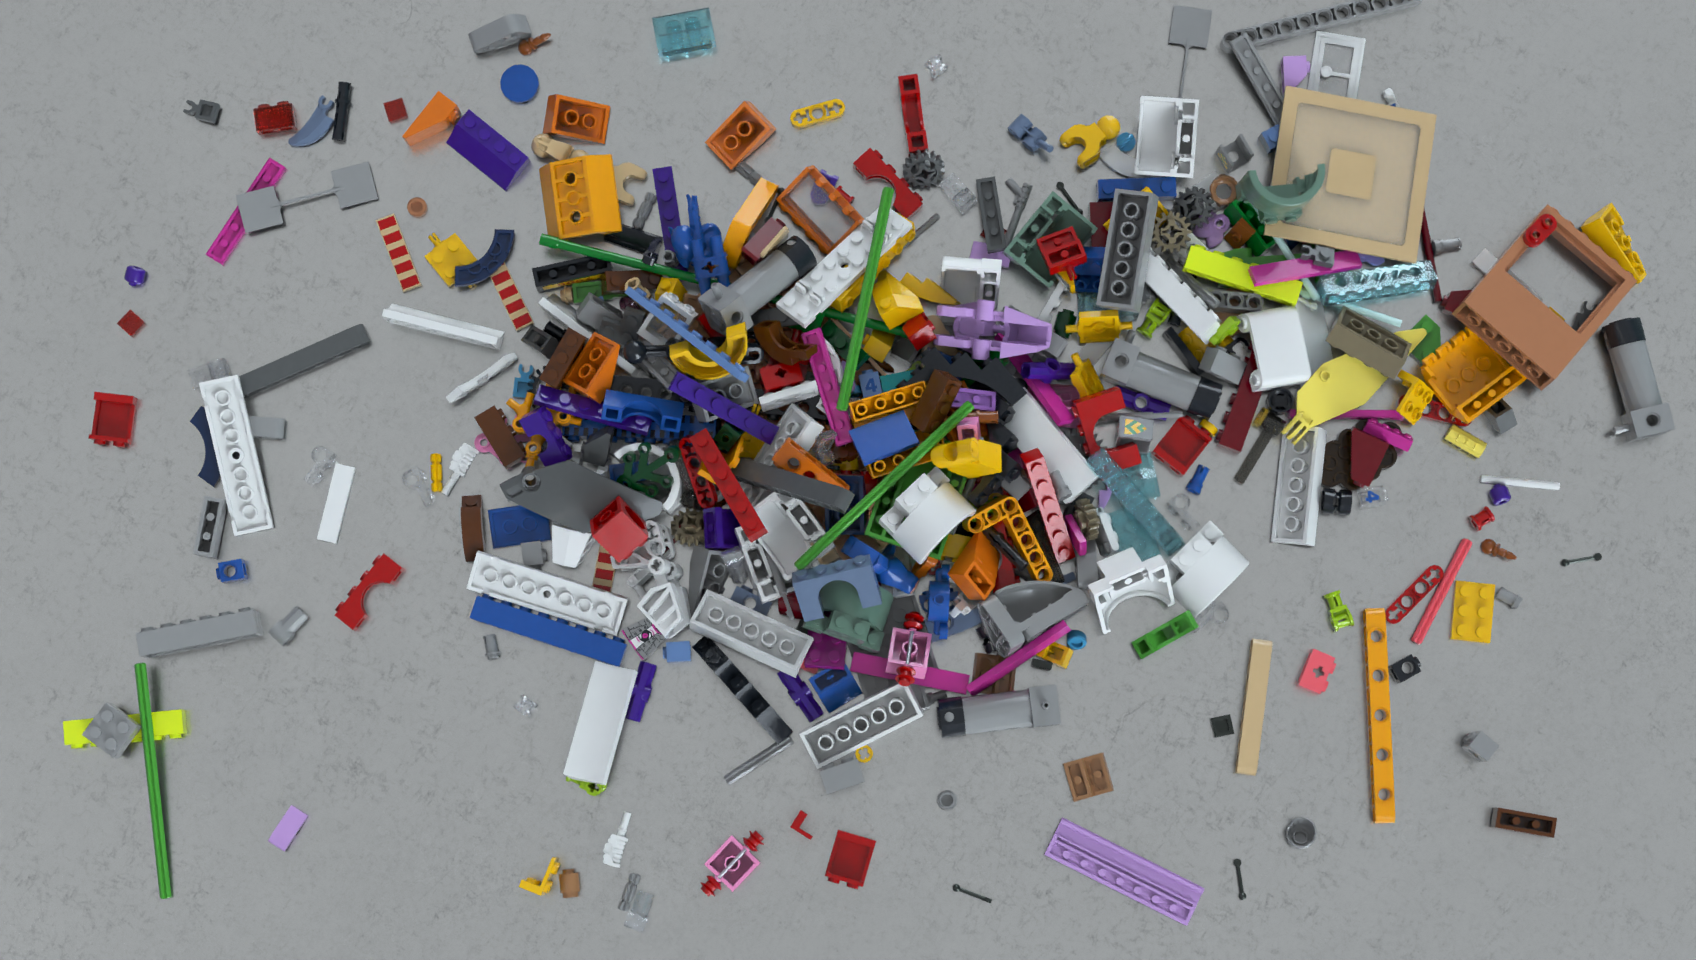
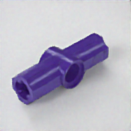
[1020,358,1075,384]
[1117,386,1171,421]
[625,661,657,722]
[777,671,824,723]

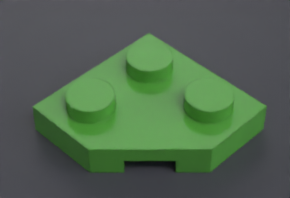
[1410,315,1441,366]

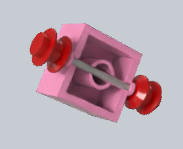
[885,611,932,686]
[700,830,764,897]

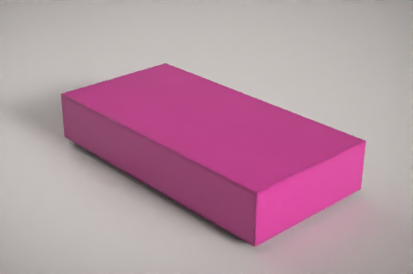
[1064,514,1087,556]

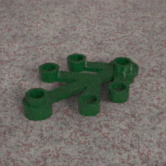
[616,442,681,498]

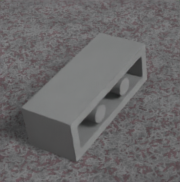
[193,496,227,559]

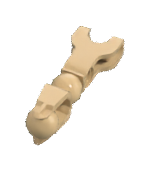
[531,133,647,206]

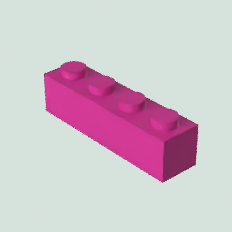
[1363,418,1413,452]

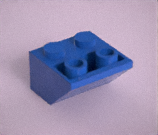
[1073,246,1105,293]
[809,664,862,713]

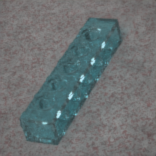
[1316,260,1438,306]

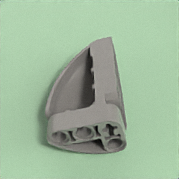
[977,581,1090,658]

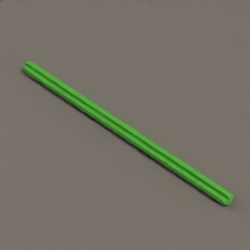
[836,187,894,411]
[794,401,974,570]
[134,663,171,899]

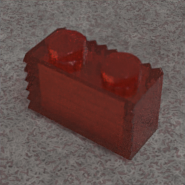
[253,101,297,135]

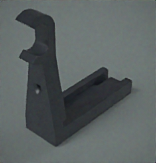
[604,224,663,266]
[1162,326,1248,376]

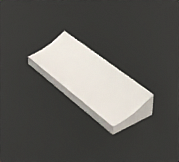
[1282,290,1333,390]
[538,293,641,377]
[382,304,505,350]
[1004,387,1099,504]
[739,403,825,507]
[1271,426,1327,546]
[689,589,813,678]
[563,661,638,786]

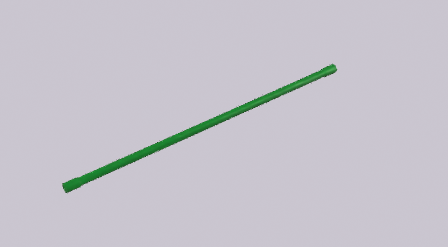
[539,233,908,339]

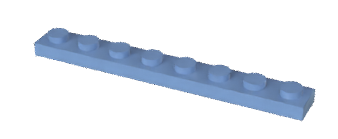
[625,286,750,383]

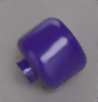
[124,265,146,286]
[1489,484,1511,505]

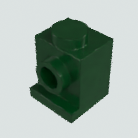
[713,422,745,451]

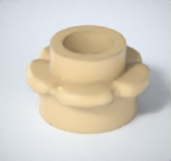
[560,286,574,305]

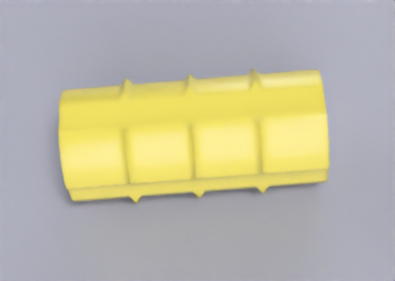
[1444,424,1487,458]

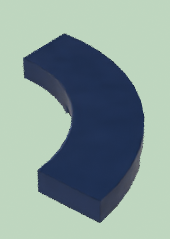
[455,229,514,287]
[190,406,221,487]

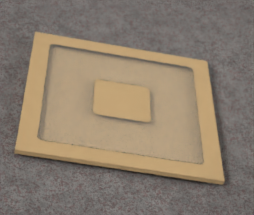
[1263,85,1437,264]

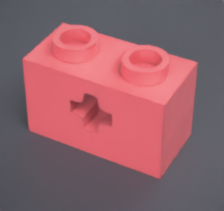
[1296,649,1336,695]

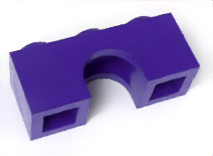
[519,405,573,467]

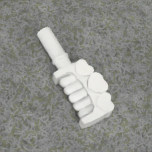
[441,443,479,496]
[603,811,631,868]

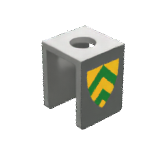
[1215,133,1254,174]
[1115,415,1154,454]

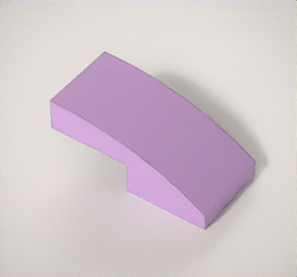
[969,241,1010,268]
[1098,472,1116,509]
[268,805,308,852]

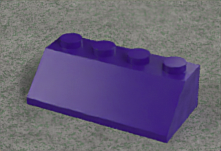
[446,109,531,191]

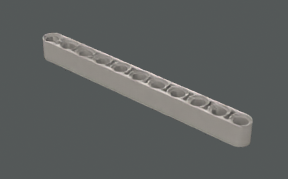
[1220,0,1423,53]

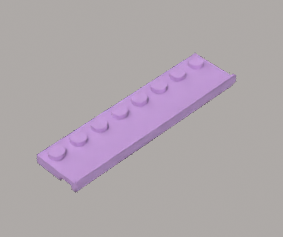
[1044,817,1205,926]

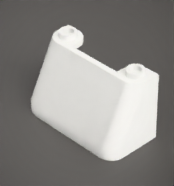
[1236,306,1311,392]

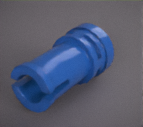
[1185,464,1210,495]

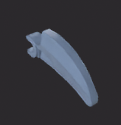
[288,95,334,147]

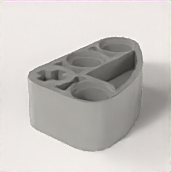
[468,14,532,53]
[1074,540,1098,589]

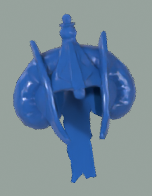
[668,194,721,269]

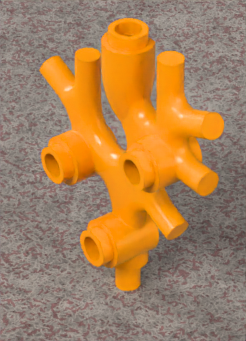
[506,383,582,467]

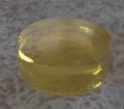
[1253,407,1269,427]

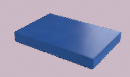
[848,410,919,466]
[488,505,552,549]

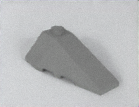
[688,544,739,625]

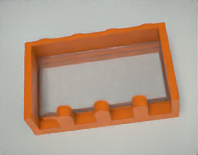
[776,165,864,254]

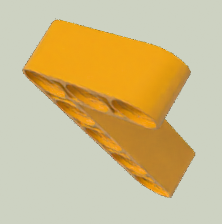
[723,177,779,270]
[962,495,1053,581]

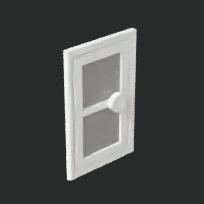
[1307,31,1366,99]

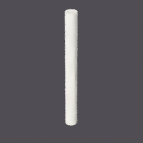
[1480,475,1560,490]

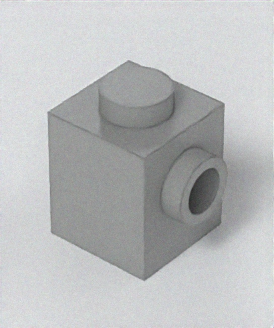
[521,541,547,570]

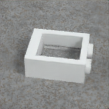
[637,292,698,345]

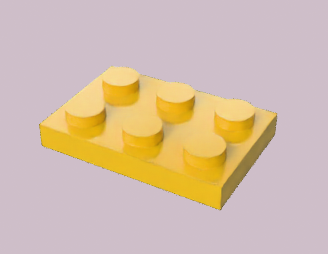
[1450,580,1495,644]

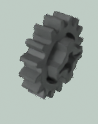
[903,149,945,189]
[1173,186,1216,229]

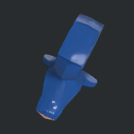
[841,535,919,594]

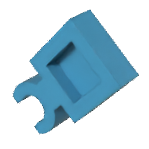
[513,364,535,399]

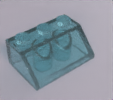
[652,7,716,57]
[1109,503,1162,562]

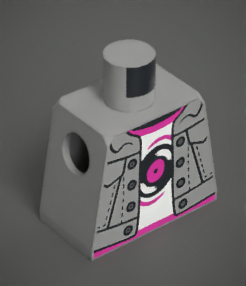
[621,617,666,661]

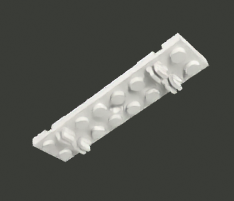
[776,208,912,328]
[199,374,274,536]
[466,551,628,636]

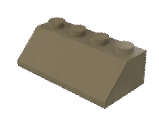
[1325,306,1412,379]

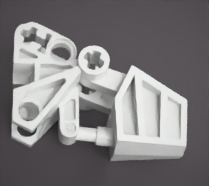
[552,451,612,568]
[610,520,691,639]

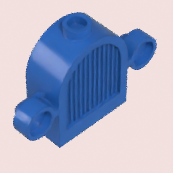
[927,564,950,639]

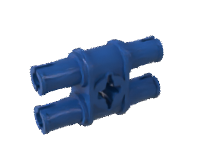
[690,234,731,295]

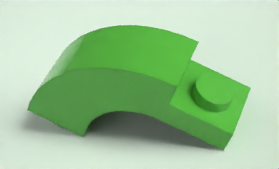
[1131,610,1199,659]

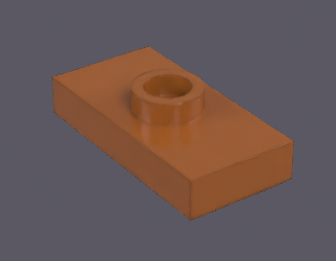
[1224,218,1256,249]

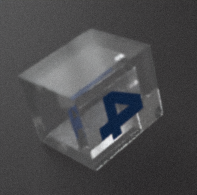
[1357,485,1388,509]

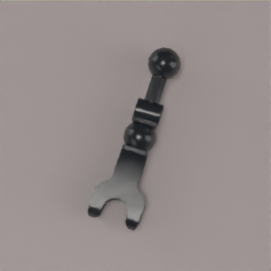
[622,332,764,364]

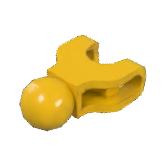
[1059,115,1121,169]

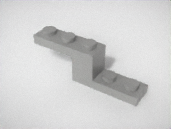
[618,337,677,393]

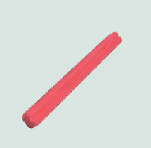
[1411,538,1472,645]

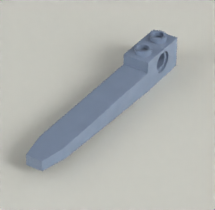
[923,572,1076,643]

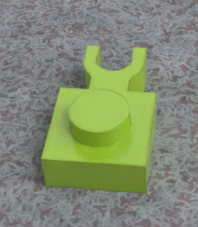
[1209,316,1241,346]

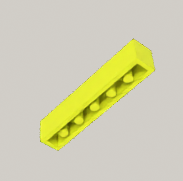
[1182,244,1303,306]
[63,709,187,749]

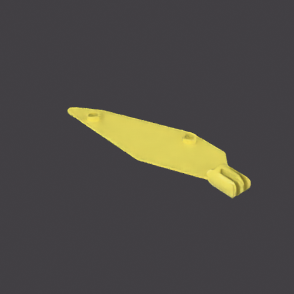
[1281,328,1427,445]

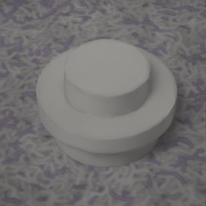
[937,790,957,810]

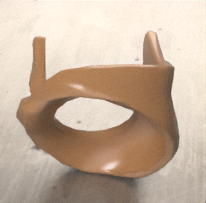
[1210,174,1238,207]

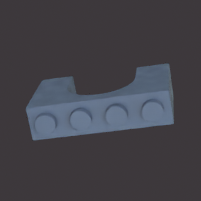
[792,554,882,622]

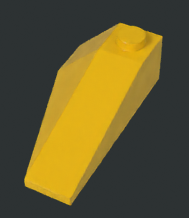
[1581,202,1647,284]
[872,270,924,330]

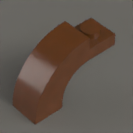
[753,320,818,365]
[461,495,486,562]

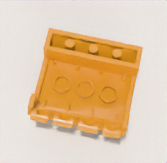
[1420,326,1527,424]

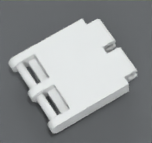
[1095,507,1119,557]

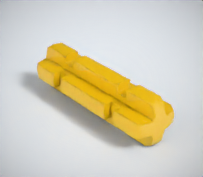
[430,453,443,492]

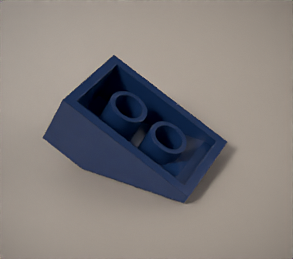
[825,475,869,535]

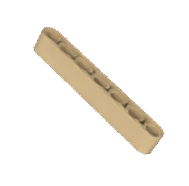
[1235,638,1272,776]

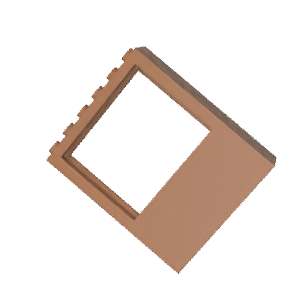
[1452,204,1637,391]

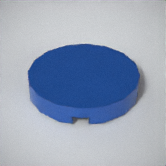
[500,64,539,104]

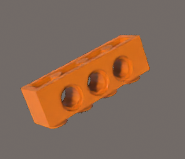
[772,437,851,490]

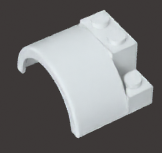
[1134,96,1199,178]
[938,256,1002,326]
[613,443,686,516]
[878,467,976,564]
[753,492,836,581]
[1166,520,1249,617]
[734,526,794,604]
[1088,547,1175,634]

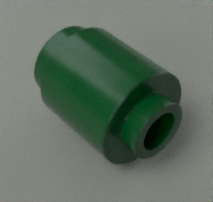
[1053,309,1077,339]

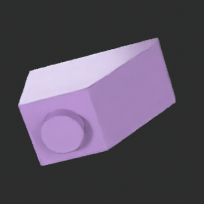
[1280,55,1310,97]

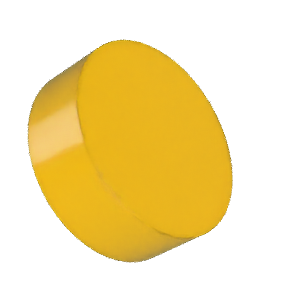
[1198,419,1218,437]

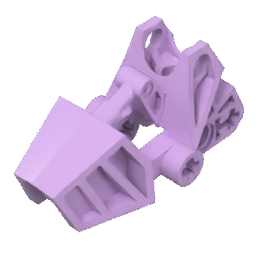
[933,299,1052,360]

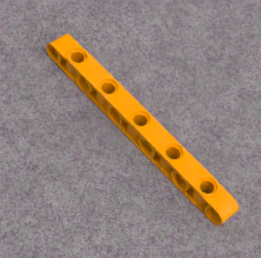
[1363,608,1395,824]

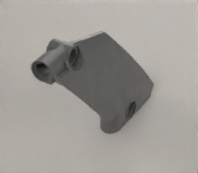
[500,460,663,534]

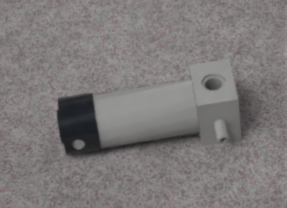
[698,235,817,336]
[1602,317,1675,442]
[1099,330,1223,420]
[936,684,1061,738]

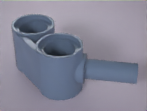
[1007,114,1054,153]

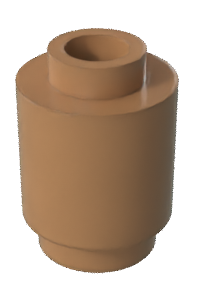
[559,869,580,898]

